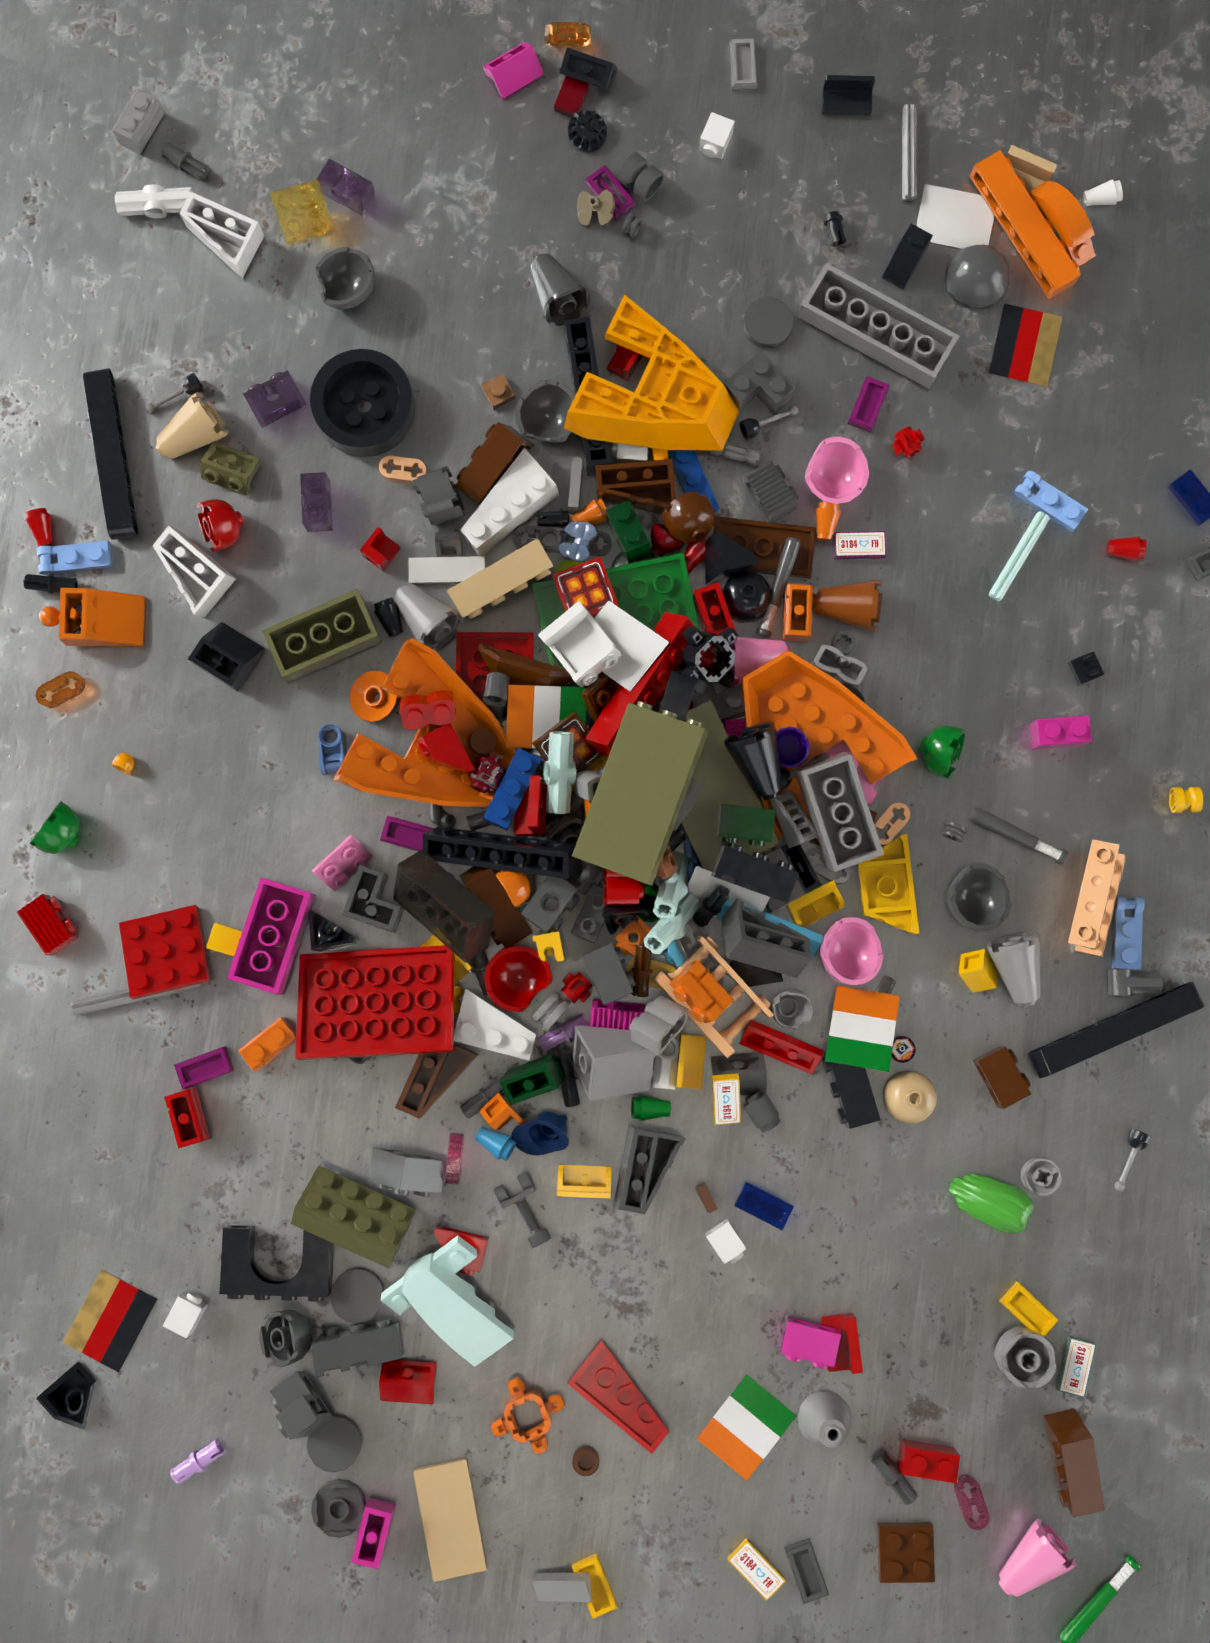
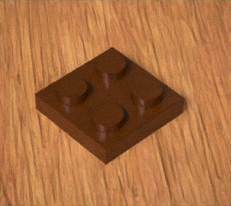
[877,1522,935,1583]

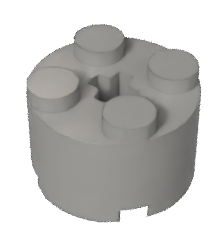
[994,1326,1056,1388]

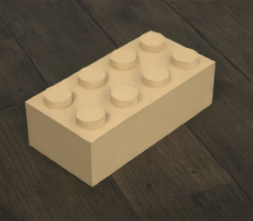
[447,538,553,619]

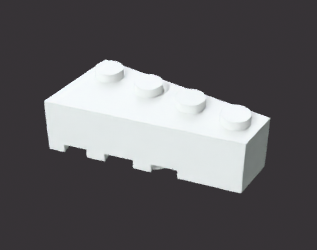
[461,448,559,556]

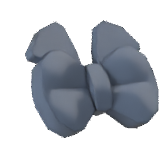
[559,521,598,563]

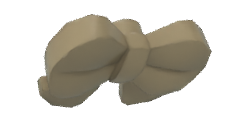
[577,190,615,226]

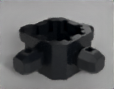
[681,626,738,687]

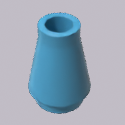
[475,1126,516,1161]

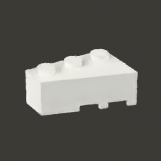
[454,989,537,1061]

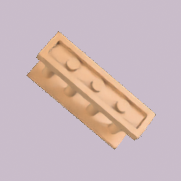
[1068,839,1126,958]
[653,935,774,1058]

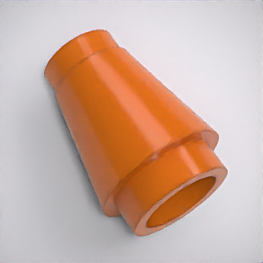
[571,498,607,525]
[816,502,841,541]

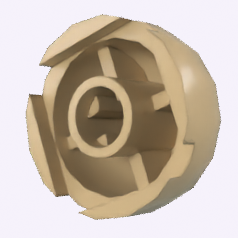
[883,1071,937,1124]

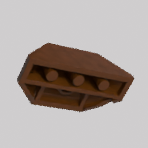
[478,643,576,687]

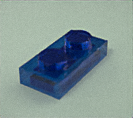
[1168,469,1210,526]
[734,1181,794,1231]

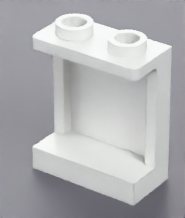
[538,601,622,688]

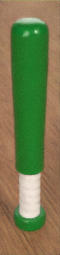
[1059,1555,1141,1643]

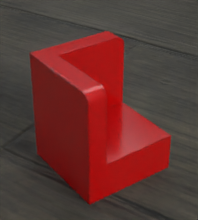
[607,344,643,382]
[359,527,401,572]

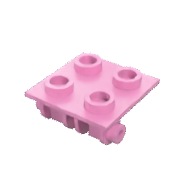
[312,835,373,892]

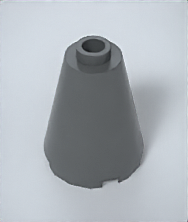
[530,254,591,326]

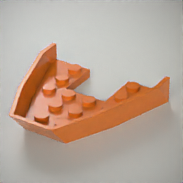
[333,638,517,807]
[743,650,918,840]

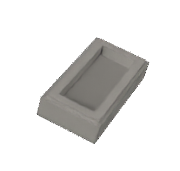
[729,38,757,90]

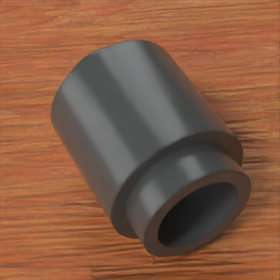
[743,1091,781,1133]

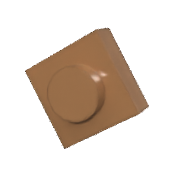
[481,374,516,410]

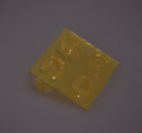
[270,179,334,244]

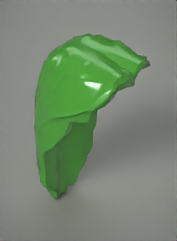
[948,1173,1034,1234]

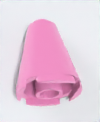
[717,637,791,688]
[999,1519,1077,1597]

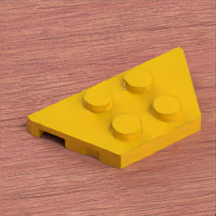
[857,834,920,934]

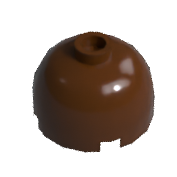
[662,492,715,543]

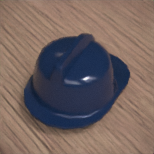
[511,1111,569,1156]

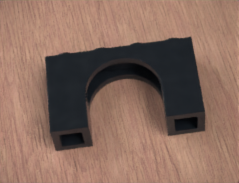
[219,1225,334,1302]

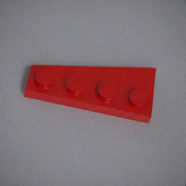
[568,1339,669,1454]

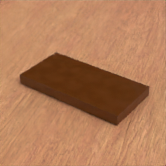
[713,516,816,579]

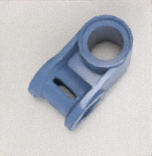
[318,724,347,775]

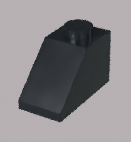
[882,223,933,290]

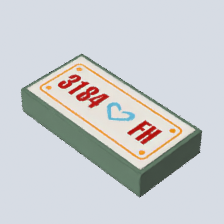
[1056,1336,1096,1398]

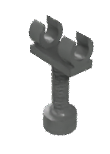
[494,1172,551,1248]

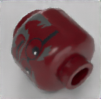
[467,753,506,794]

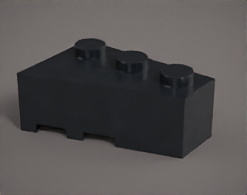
[711,843,799,903]

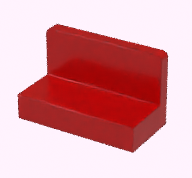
[514,776,547,836]
[821,1313,863,1374]
[379,1360,437,1405]

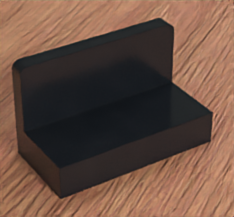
[559,47,617,90]
[821,75,875,115]

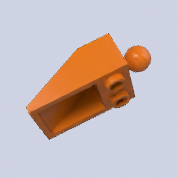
[39,588,146,647]

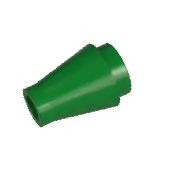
[631,1095,671,1121]

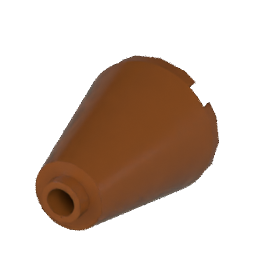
[812,580,882,632]

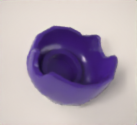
[777,727,810,768]

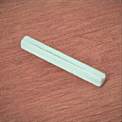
[989,511,1050,601]

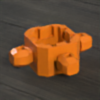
[491,1376,565,1454]

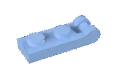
[1014,471,1088,532]
[37,540,112,575]
[1112,895,1145,970]

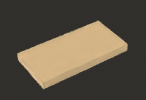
[413,1457,488,1582]

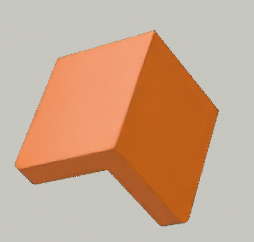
[479,1093,526,1130]

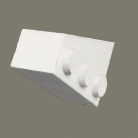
[179,192,264,279]
[153,526,236,618]

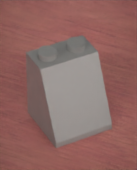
[572,1025,656,1101]

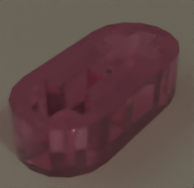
[445,1133,464,1185]
[954,1474,989,1530]

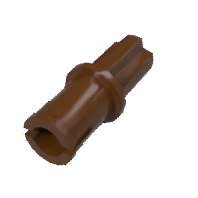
[632,943,653,997]

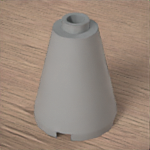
[395,584,463,651]
[986,932,1041,1007]
[798,1391,852,1448]

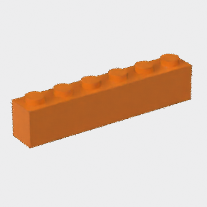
[969,150,1081,299]

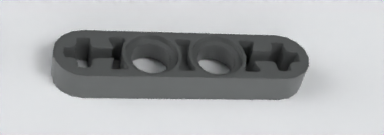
[513,525,612,557]

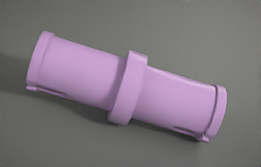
[170,1439,225,1485]

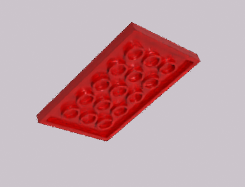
[295,945,455,1060]

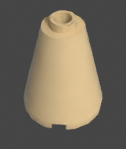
[155,392,229,459]

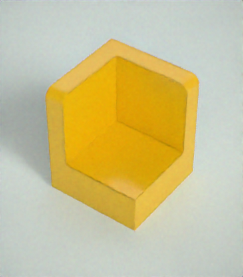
[206,923,242,957]
[959,949,998,993]

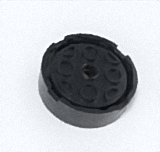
[310,349,415,457]

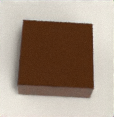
[695,1182,718,1213]

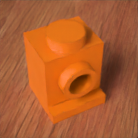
[615,916,651,957]

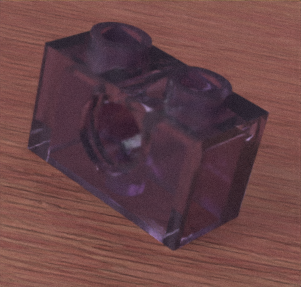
[316,158,376,217]
[243,370,306,428]
[300,472,333,532]

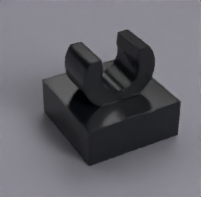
[1068,651,1104,686]

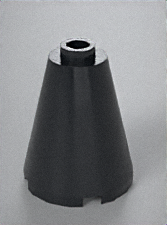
[723,723,782,800]

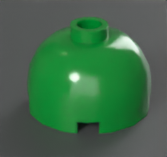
[919,725,965,779]
[29,801,81,854]

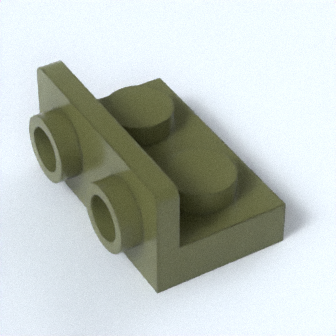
[200,442,261,495]

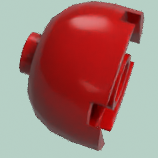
[197,499,243,553]

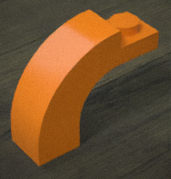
[1028,180,1095,266]

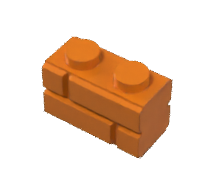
[782,584,813,643]
[670,960,734,1023]
[238,1017,296,1071]

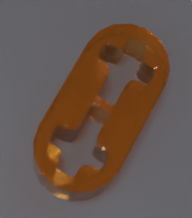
[544,22,591,47]
[35,671,85,708]

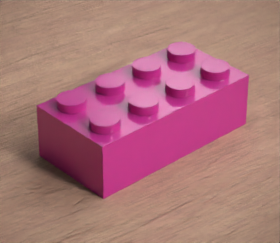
[227,877,316,995]

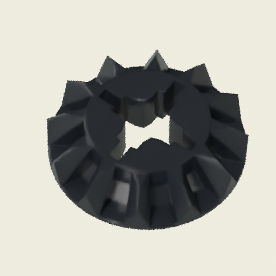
[567,109,607,151]

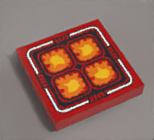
[552,556,619,616]

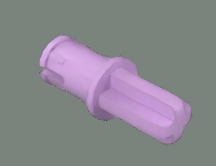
[538,1013,589,1051]

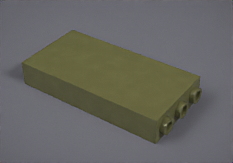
[680,700,779,872]
[572,701,708,886]

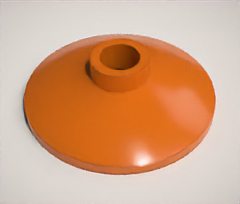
[350,670,398,722]

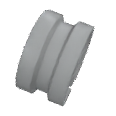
[531,991,571,1032]
[1021,1157,1062,1196]

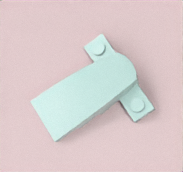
[381,1235,514,1367]

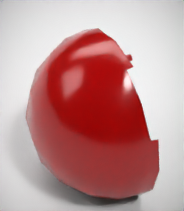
[484,945,553,1012]

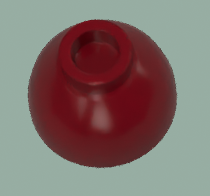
[650,523,684,557]

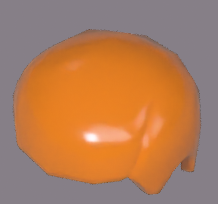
[496,870,531,907]

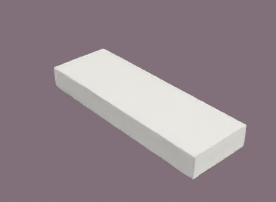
[409,556,486,585]

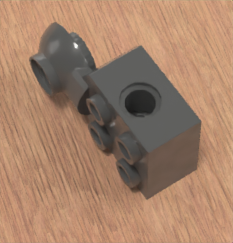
[521,861,603,934]

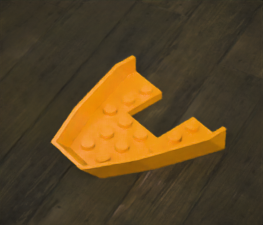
[563,294,740,451]

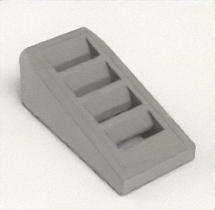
[770,791,818,848]

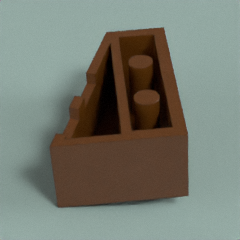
[455,422,534,504]
[595,459,676,515]
[459,866,533,948]
[395,1043,479,1119]
[1043,1408,1105,1518]

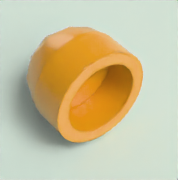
[111,753,135,775]

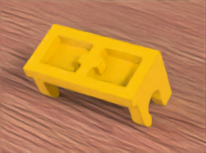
[784,880,845,927]
[532,931,566,962]
[557,1164,612,1199]

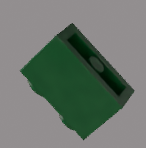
[606,500,651,564]
[716,804,775,846]
[499,1053,565,1105]

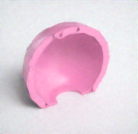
[805,436,870,504]
[819,917,884,985]

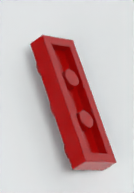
[739,1019,824,1075]

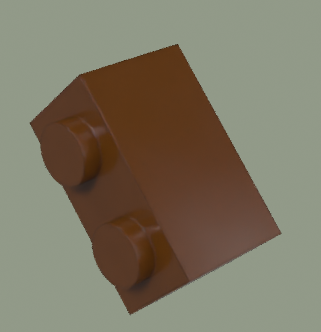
[972,1046,1031,1109]

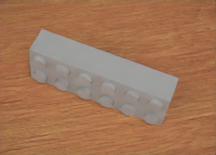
[798,263,959,389]

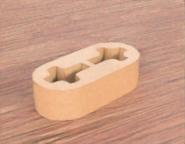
[379,455,427,485]
[874,802,910,846]

